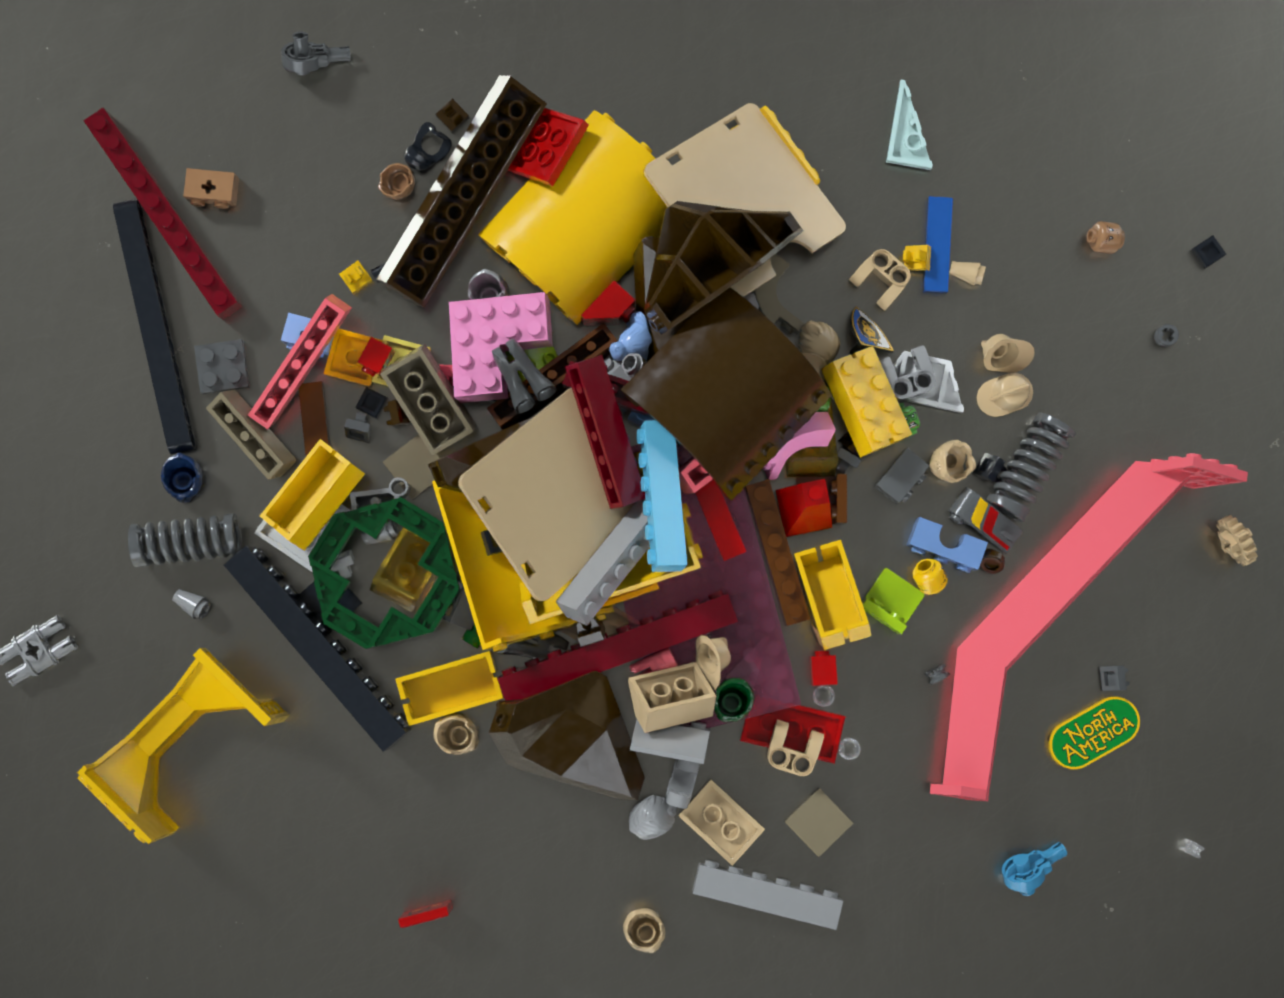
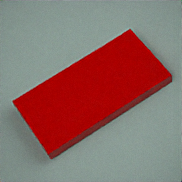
[740,695,846,764]

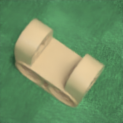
[849,249,911,311]
[767,719,824,776]

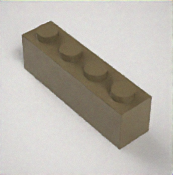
[206,389,297,480]

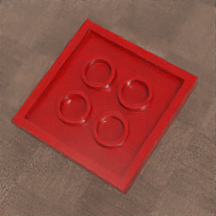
[507,108,589,187]

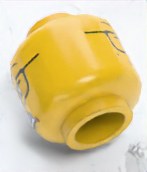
[912,559,948,595]

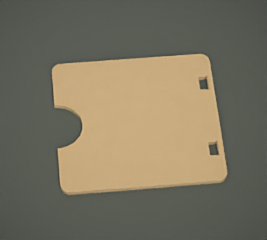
[644,103,846,297]
[458,388,636,601]

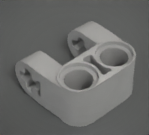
[879,345,936,402]
[665,759,700,809]

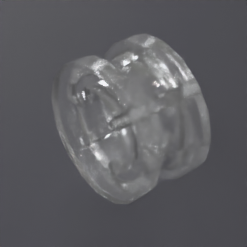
[812,685,835,707]
[838,737,861,760]
[1180,838,1205,859]

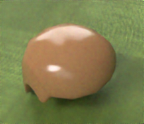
[378,163,415,200]

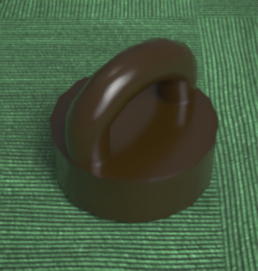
[980,549,1005,574]

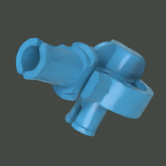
[1002,842,1067,896]

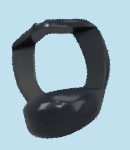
[404,122,452,170]

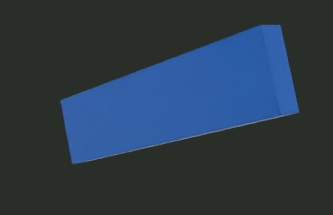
[923,196,953,293]

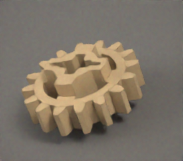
[1216,515,1258,566]

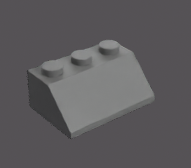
[630,719,711,764]

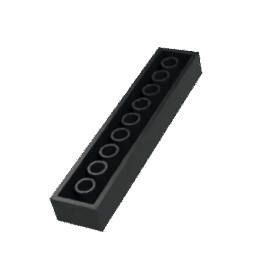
[224,546,411,752]

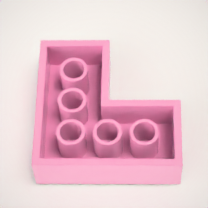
[449,292,553,403]

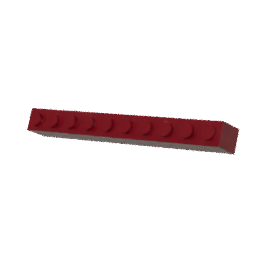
[83,107,243,320]
[497,590,738,700]

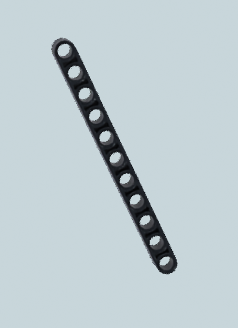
[113,198,196,455]

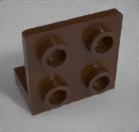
[796,474,847,524]

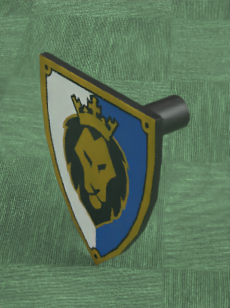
[849,306,894,355]

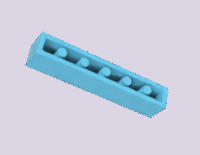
[636,420,687,572]

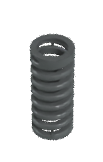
[986,412,1076,522]
[128,513,242,567]

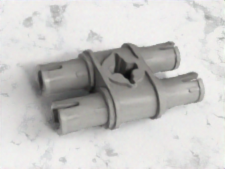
[0,615,78,686]

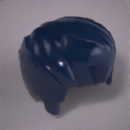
[161,453,203,503]

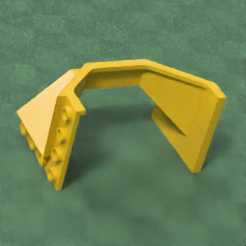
[77,648,290,844]

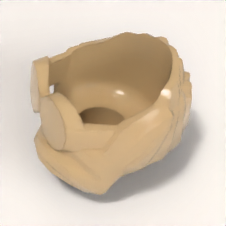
[929,440,976,483]

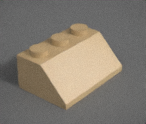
[628,662,716,733]

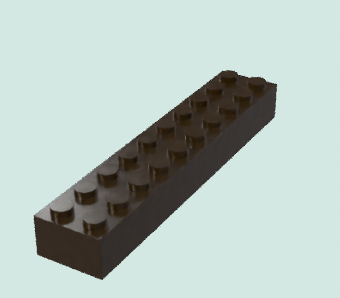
[376,75,547,308]

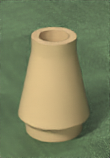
[949,261,986,286]

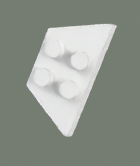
[893,351,964,413]

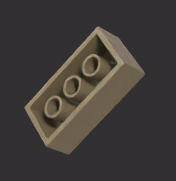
[380,344,476,456]

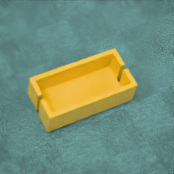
[821,346,912,458]
[260,439,365,551]
[794,540,871,650]
[395,651,504,726]

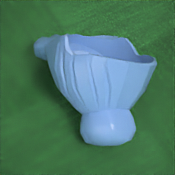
[609,311,652,361]

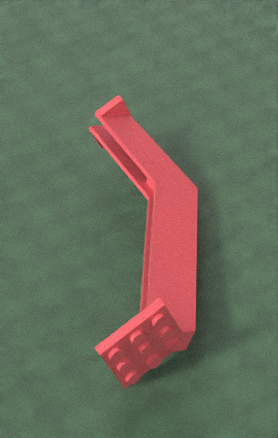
[930,453,1248,802]

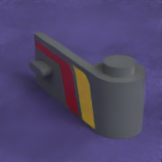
[949,487,1023,554]

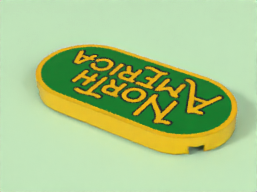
[1048,697,1140,769]

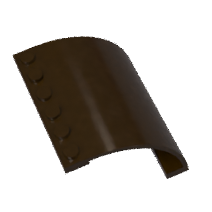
[621,287,832,501]

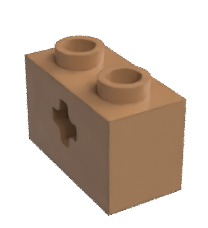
[183,168,239,209]

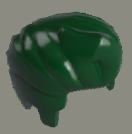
[714,678,755,722]

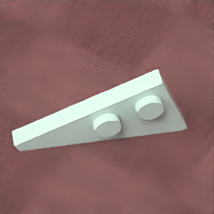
[886,80,933,170]

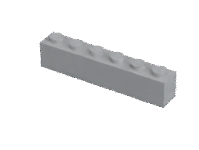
[556,498,650,625]
[692,860,843,930]

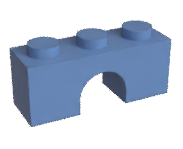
[907,517,988,573]

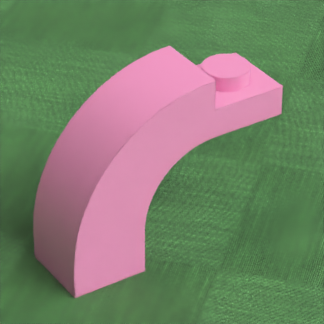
[762,412,836,480]

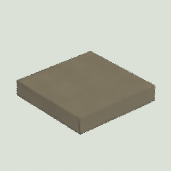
[383,434,440,500]
[784,788,854,857]

